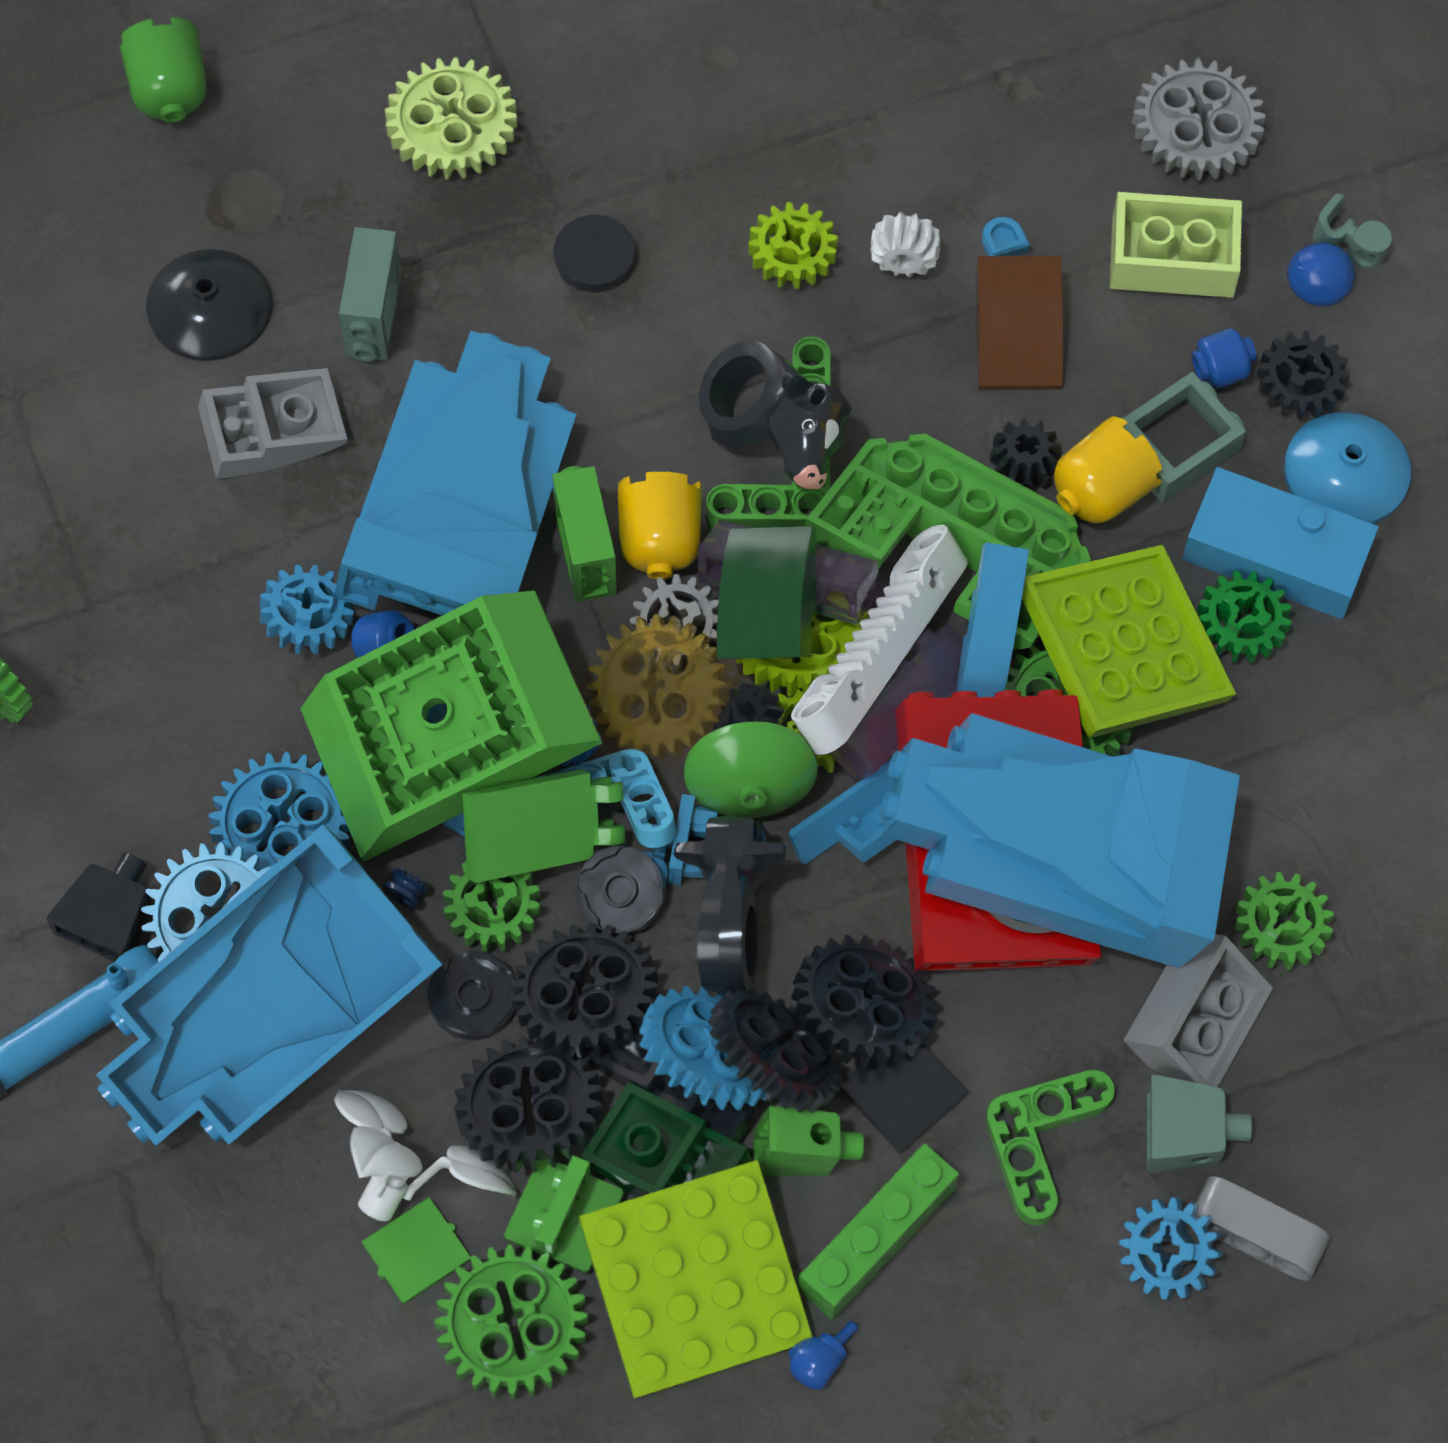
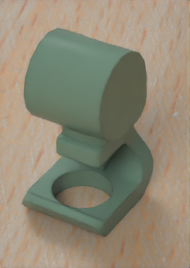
[1312,194,1392,269]

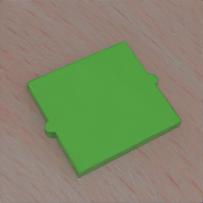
[361,1197,471,1306]

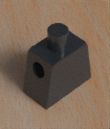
[46,853,152,962]

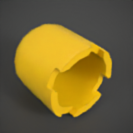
[1054,416,1162,523]
[618,472,702,579]

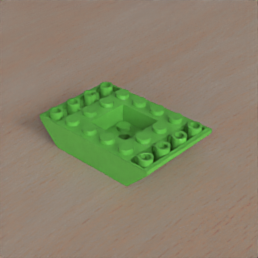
[300,591,602,862]

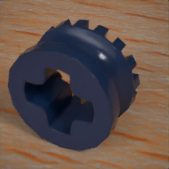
[382,868,428,909]

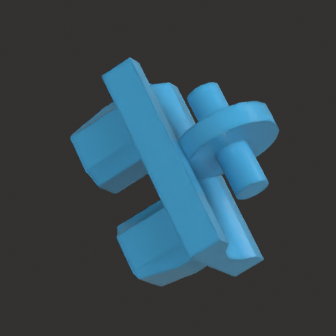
[652,794,718,885]

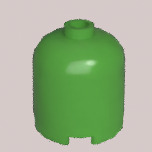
[120,17,207,122]

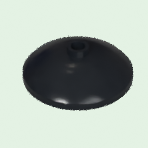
[146,249,271,361]

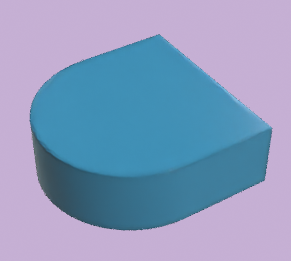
[982,217,1030,256]

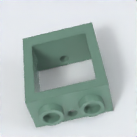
[339,227,402,361]
[1122,371,1246,504]

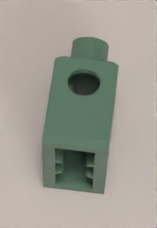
[1146,1075,1252,1172]

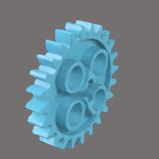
[141,842,271,962]

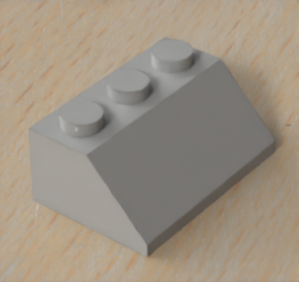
[1123,934,1273,1087]

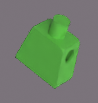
[753,1106,864,1177]

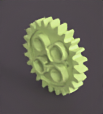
[385,57,517,179]

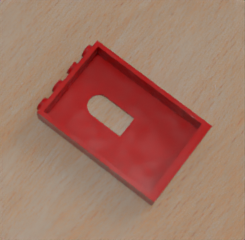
[895,689,1101,971]

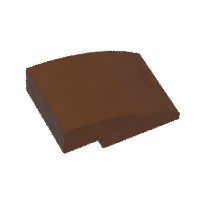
[975,256,1063,390]

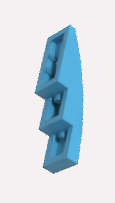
[956,542,1029,697]

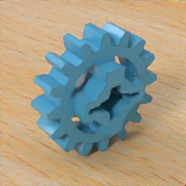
[259,565,354,654]
[1119,1197,1223,1300]

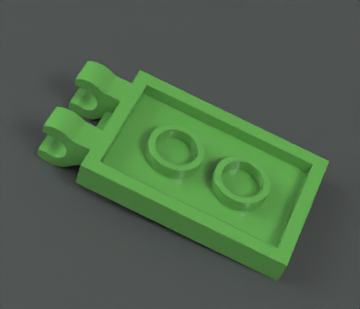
[462,769,625,883]

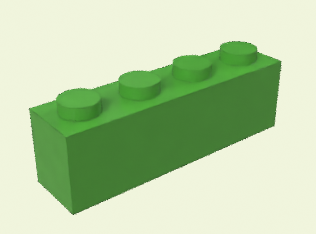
[798,1143,959,1321]

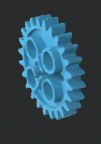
[209,752,351,872]
[639,986,779,1110]

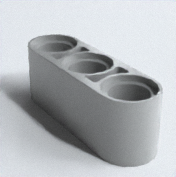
[1196,1176,1330,1281]

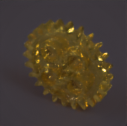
[586,614,729,757]

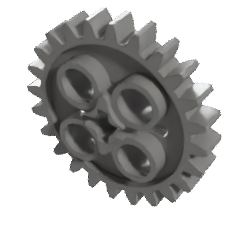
[1132,59,1266,180]

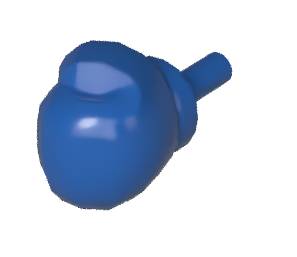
[789,1321,858,1390]

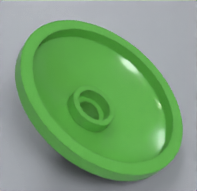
[684,722,818,819]

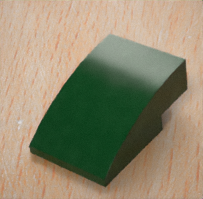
[717,526,817,659]
[580,1081,752,1198]

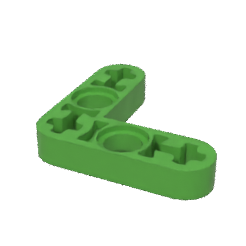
[985,1070,1115,1226]

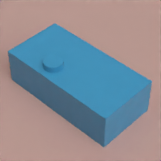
[1181,467,1379,620]

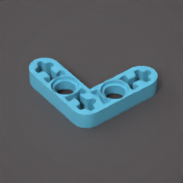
[537,749,677,848]

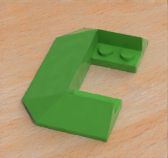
[805,433,1091,650]

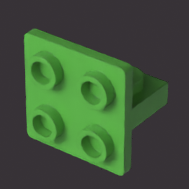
[504,1156,624,1274]

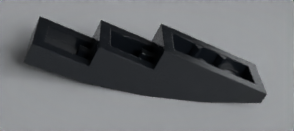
[581,1032,759,1143]

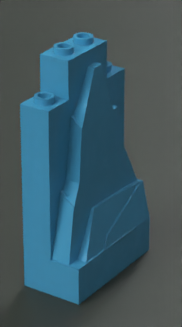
[334,331,577,615]
[880,713,1240,968]
[96,824,443,1146]

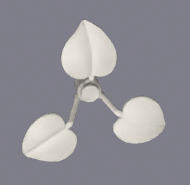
[335,1090,518,1221]

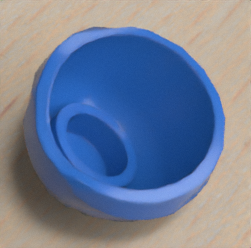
[1287,243,1356,306]

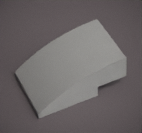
[198,368,347,479]

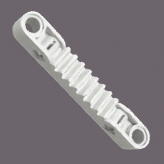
[791,524,968,755]

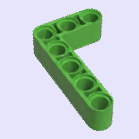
[706,336,830,538]

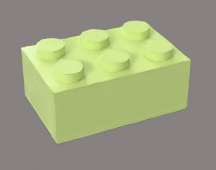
[1110,192,1242,298]

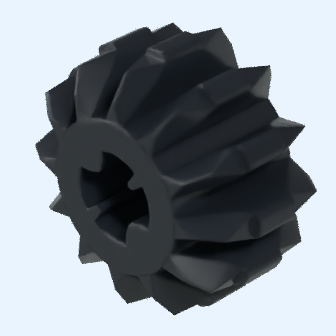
[989,417,1062,489]

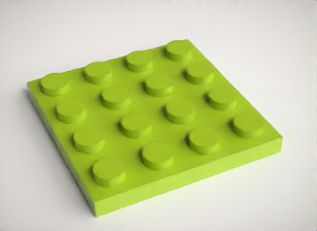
[1022,545,1236,738]
[578,1160,812,1398]

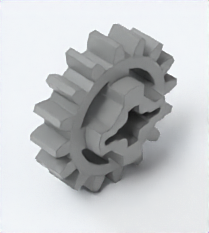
[630,574,719,670]

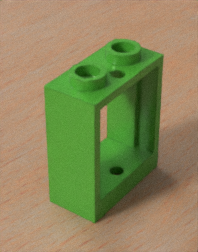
[552,466,617,603]

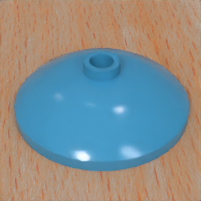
[1284,412,1411,524]

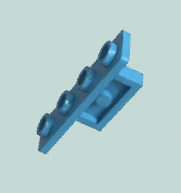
[788,760,896,865]

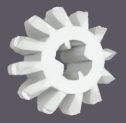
[870,212,940,278]

